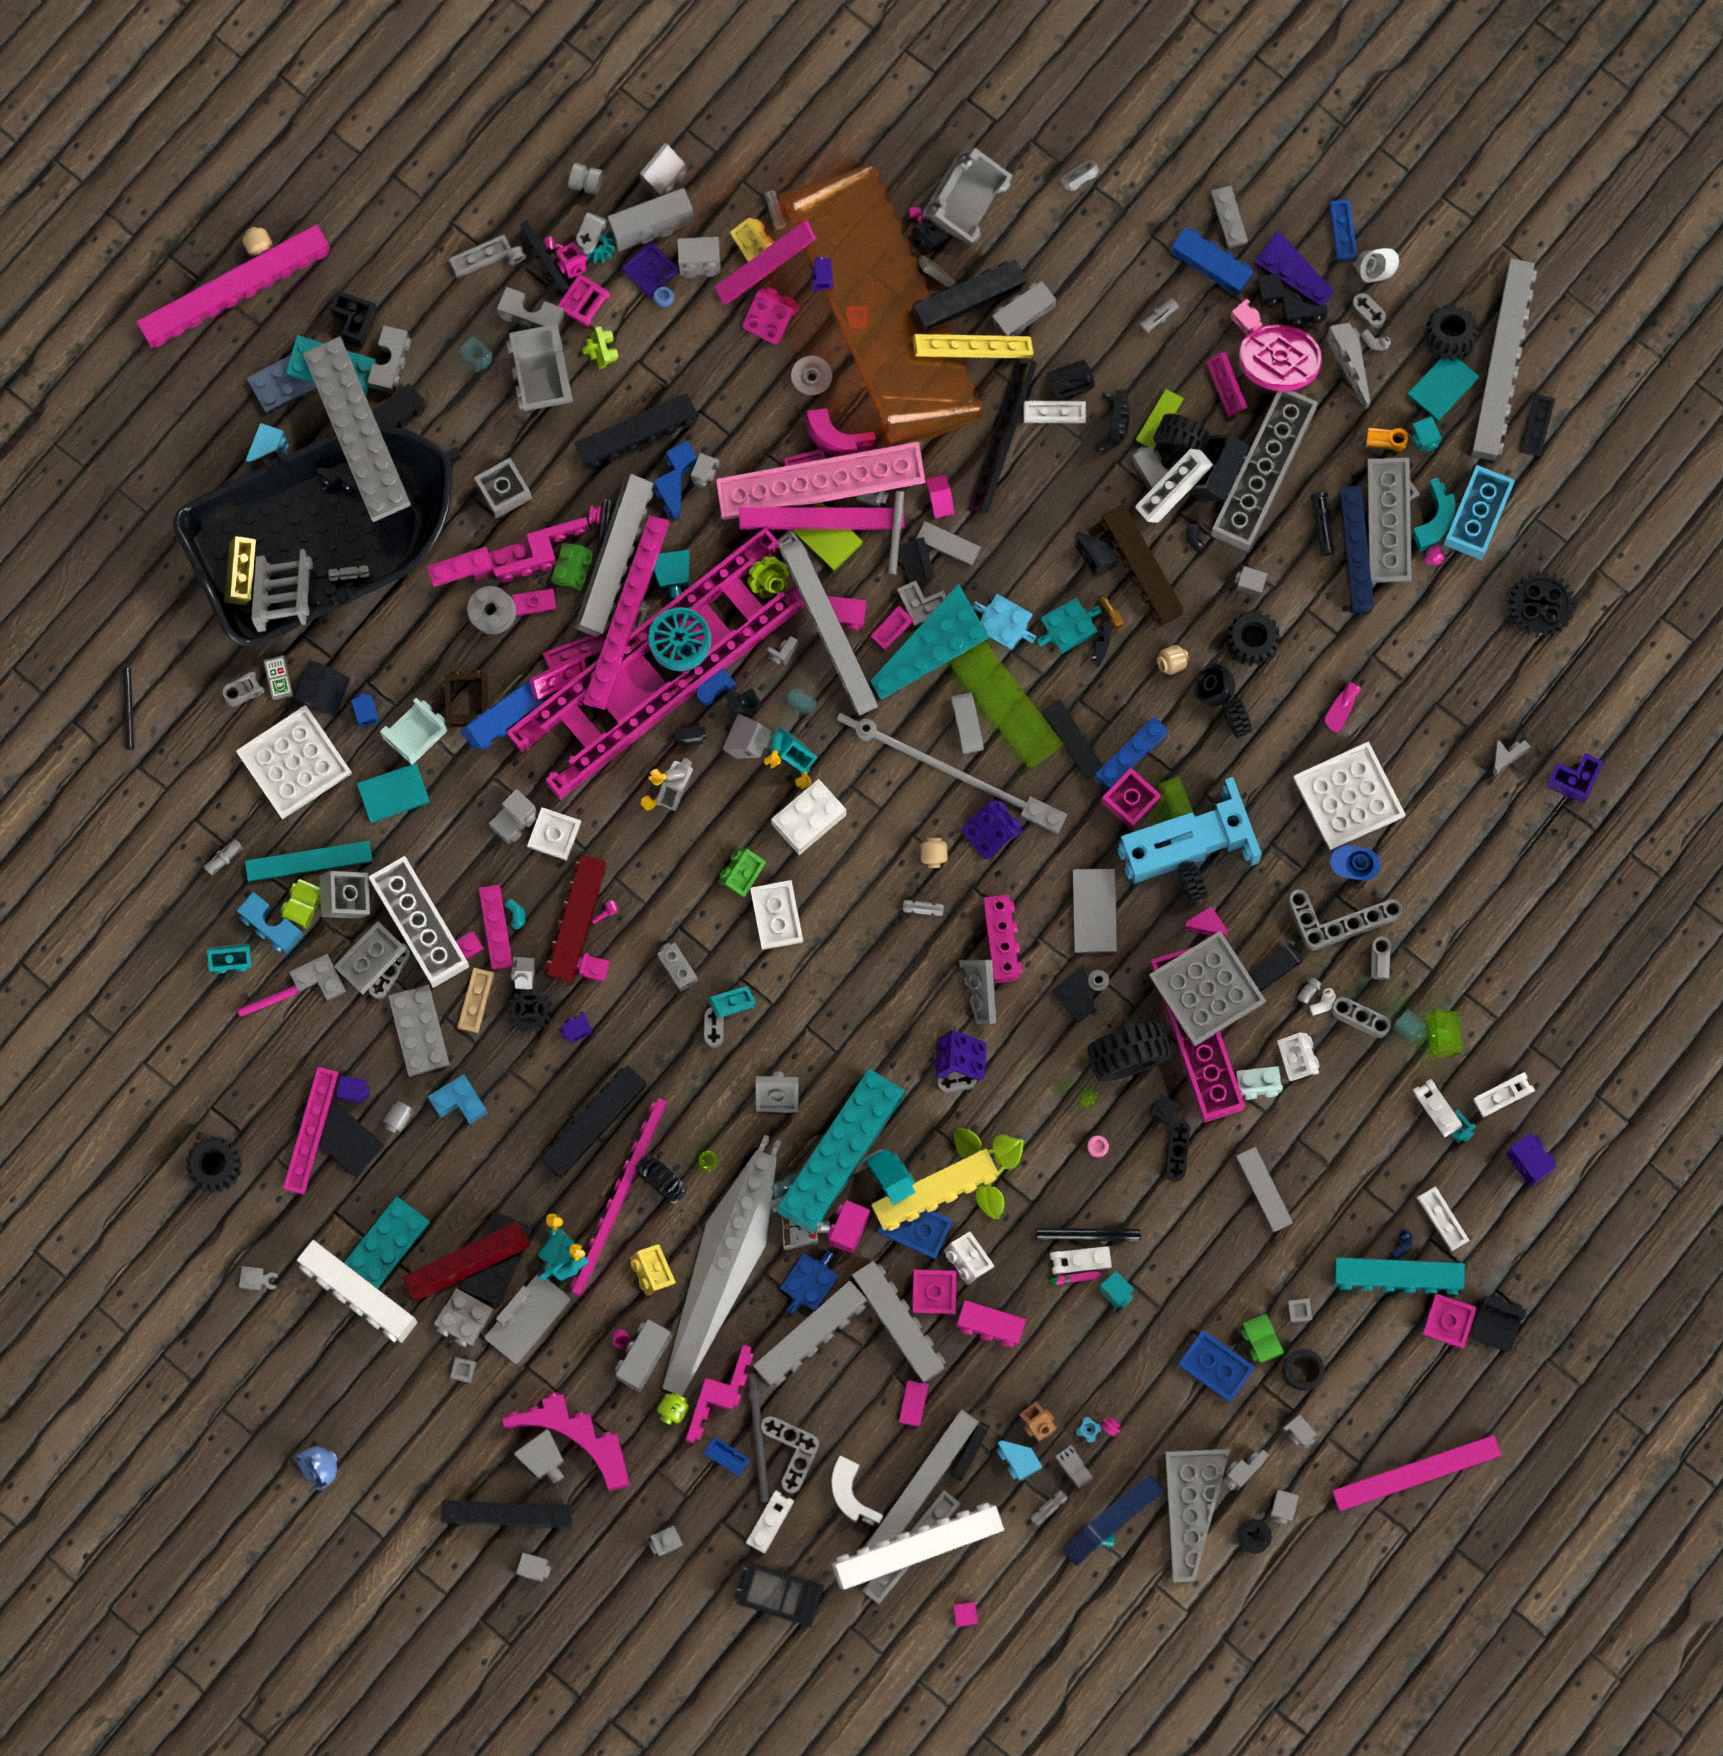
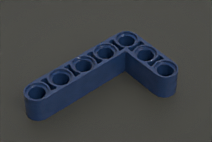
[1062,1475,1163,1566]

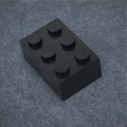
[1188,434,1249,502]

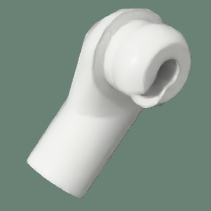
[1309,988,1336,1016]

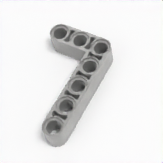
[1288,890,1402,951]

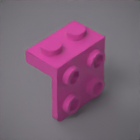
[743,287,800,345]

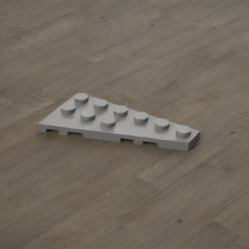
[1165,1449,1230,1582]

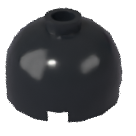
[1193,663,1236,706]

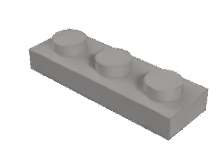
[1211,186,1248,249]

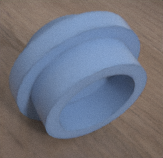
[653,287,674,307]

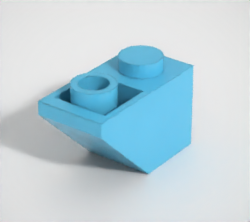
[996,1441,1042,1482]

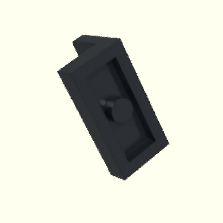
[1046,360,1096,400]
[899,537,935,583]

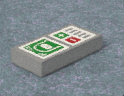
[263,655,294,701]

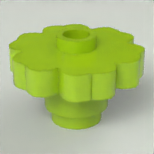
[747,557,789,598]

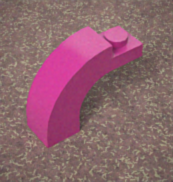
[805,408,876,457]

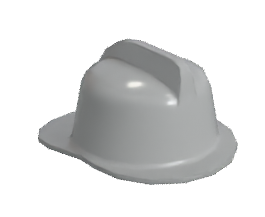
[1353,248,1399,282]

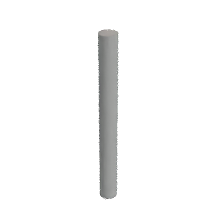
[888,491,904,574]

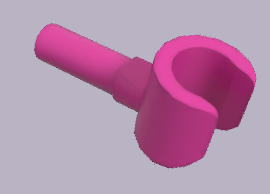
[909,207,924,224]
[544,237,564,252]
[591,901,618,924]

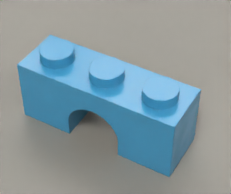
[237,892,303,954]

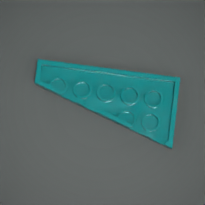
[871,584,989,700]

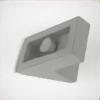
[1492,740,1530,775]

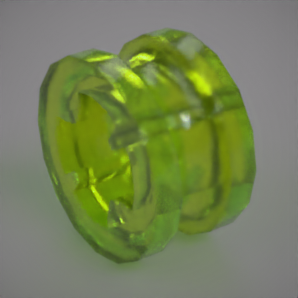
[699,1150,718,1171]

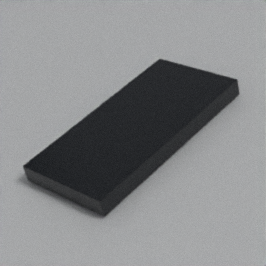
[294,1098,385,1177]

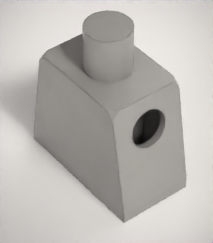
[723,714,772,759]
[514,1429,564,1484]

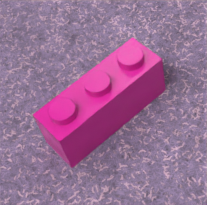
[957,1301,1026,1348]

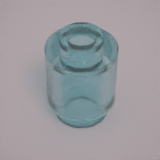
[786,687,818,716]

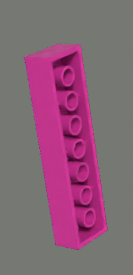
[1150,948,1245,1123]

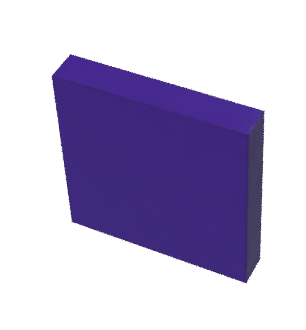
[621,242,679,298]

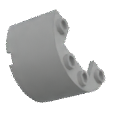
[506,324,573,412]

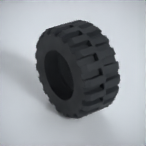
[1087,1021,1172,1082]

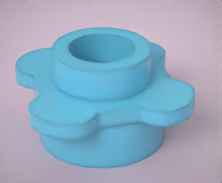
[1076,1417,1102,1443]

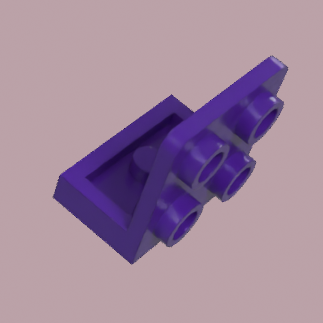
[961,800,1024,860]
[935,1030,987,1081]

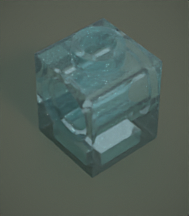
[459,335,492,372]

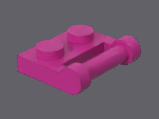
[558,274,611,328]

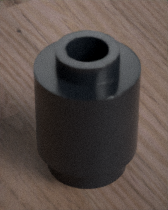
[675,723,706,747]

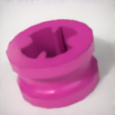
[589,505,602,525]

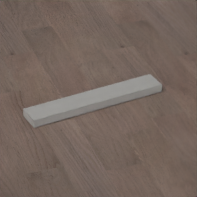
[862,1490,961,1605]

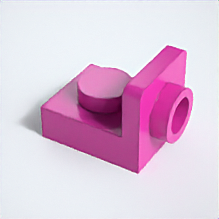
[577,953,610,983]

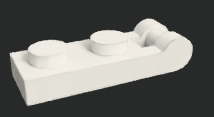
[1473,1072,1535,1118]
[1413,1079,1463,1138]
[1050,1246,1112,1275]
[746,1490,794,1554]

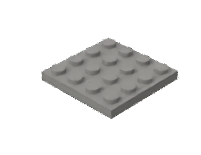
[1149,931,1266,1047]

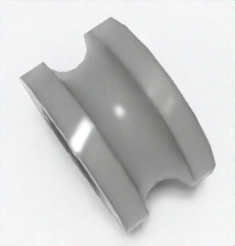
[505,247,526,265]

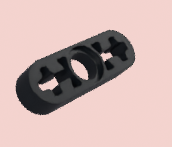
[1166,1120,1190,1182]
[952,1421,990,1481]

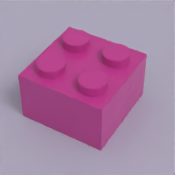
[1101,768,1162,830]
[827,1200,870,1255]

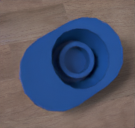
[1330,845,1381,881]

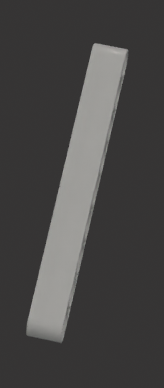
[780,540,878,716]
[866,1410,979,1549]

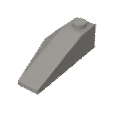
[1326,323,1371,410]

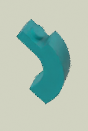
[1412,477,1456,552]

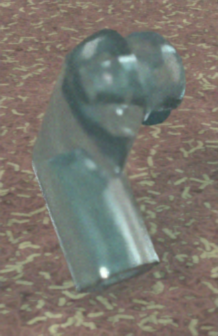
[771,1174,797,1198]

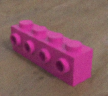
[984,895,1022,984]

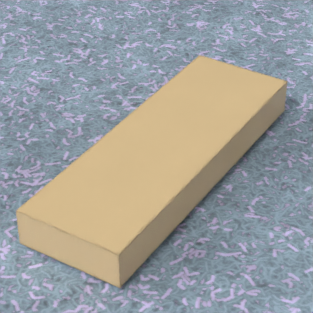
[457,968,494,1034]

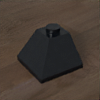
[1074,531,1119,578]

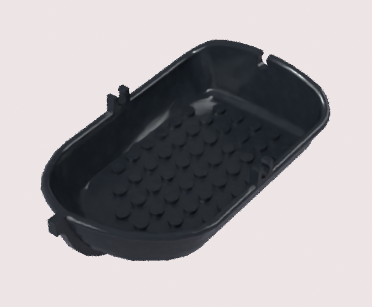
[173,426,462,647]

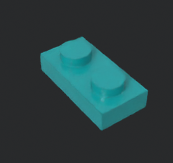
[709,986,756,1018]

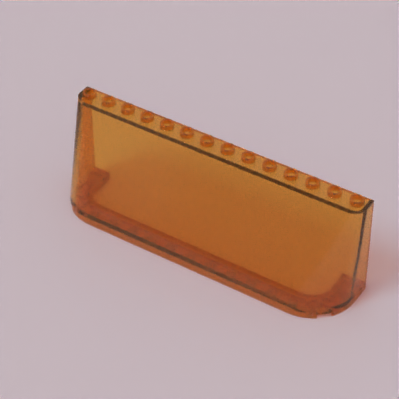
[779,164,984,447]

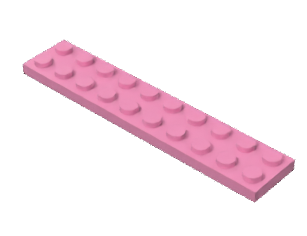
[716,442,926,520]

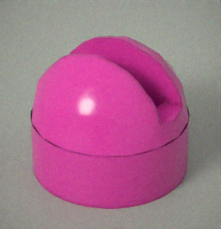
[612,1329,630,1348]

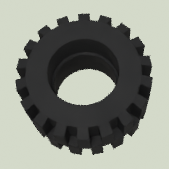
[1424,305,1478,361]
[1153,414,1210,459]
[1226,610,1280,666]
[186,1136,242,1193]

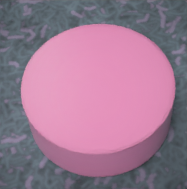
[1087,1136,1109,1158]

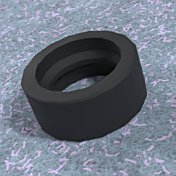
[1283,1349,1324,1391]

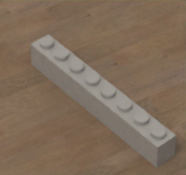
[574,474,653,637]

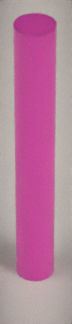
[237,985,299,1017]

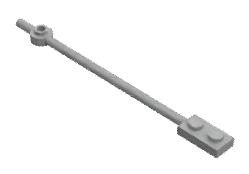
[837,713,1068,834]

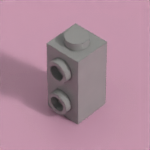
[1132,446,1169,491]
[657,943,698,992]

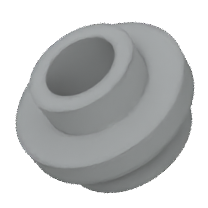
[1088,970,1109,991]

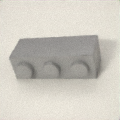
[992,281,1056,336]

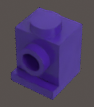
[811,257,834,291]
[559,1011,593,1044]

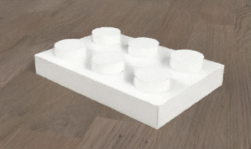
[750,880,803,950]

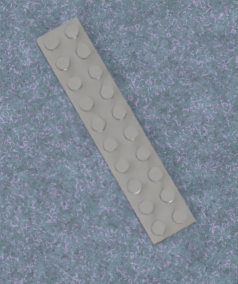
[303,337,411,522]

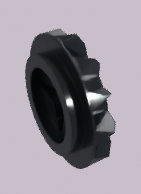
[1237,1519,1272,1554]

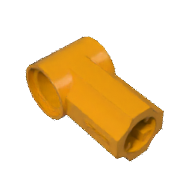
[1366,428,1408,452]

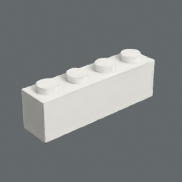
[1135,449,1213,523]

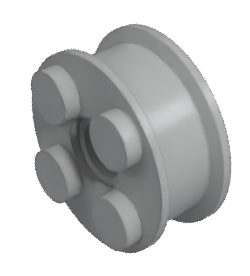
[467,586,516,635]

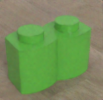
[1240,1314,1284,1365]

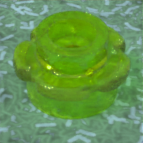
[1081,1088,1097,1109]

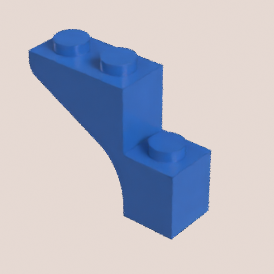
[653,441,698,521]

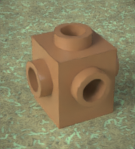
[1019,1402,1056,1441]

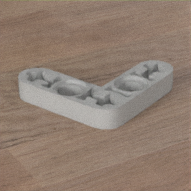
[761,1416,819,1494]

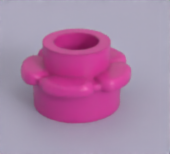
[1101,1417,1121,1436]

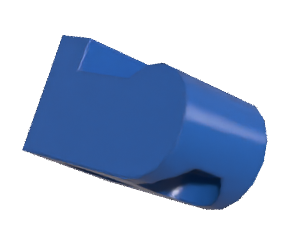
[697,668,736,706]

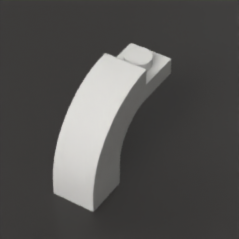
[832,1456,883,1526]

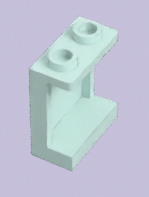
[380,698,447,765]

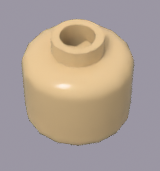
[242,227,273,257]
[1157,645,1189,675]
[920,838,948,868]

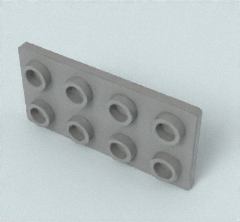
[485,1275,571,1364]

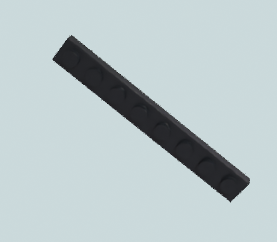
[968,359,1037,513]

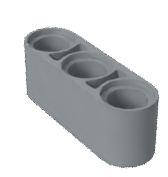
[951,692,984,754]
[1332,997,1391,1038]

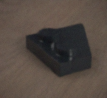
[1052,965,1095,1024]

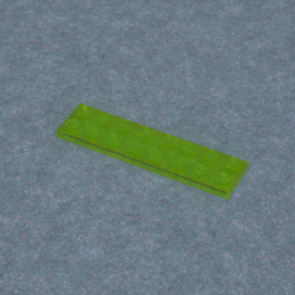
[948,641,1064,769]

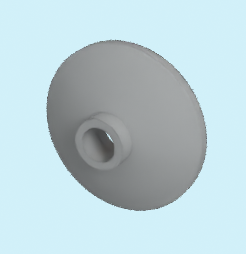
[791,356,832,396]

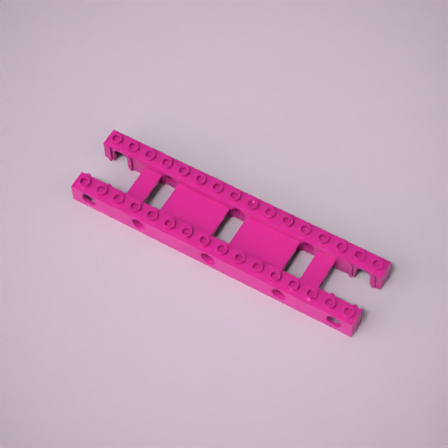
[507,527,806,800]

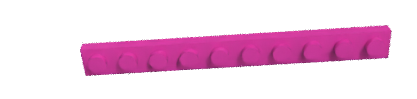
[584,515,670,710]
[570,1098,667,1298]

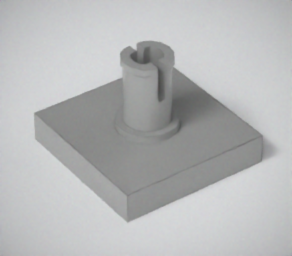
[756,1071,799,1113]

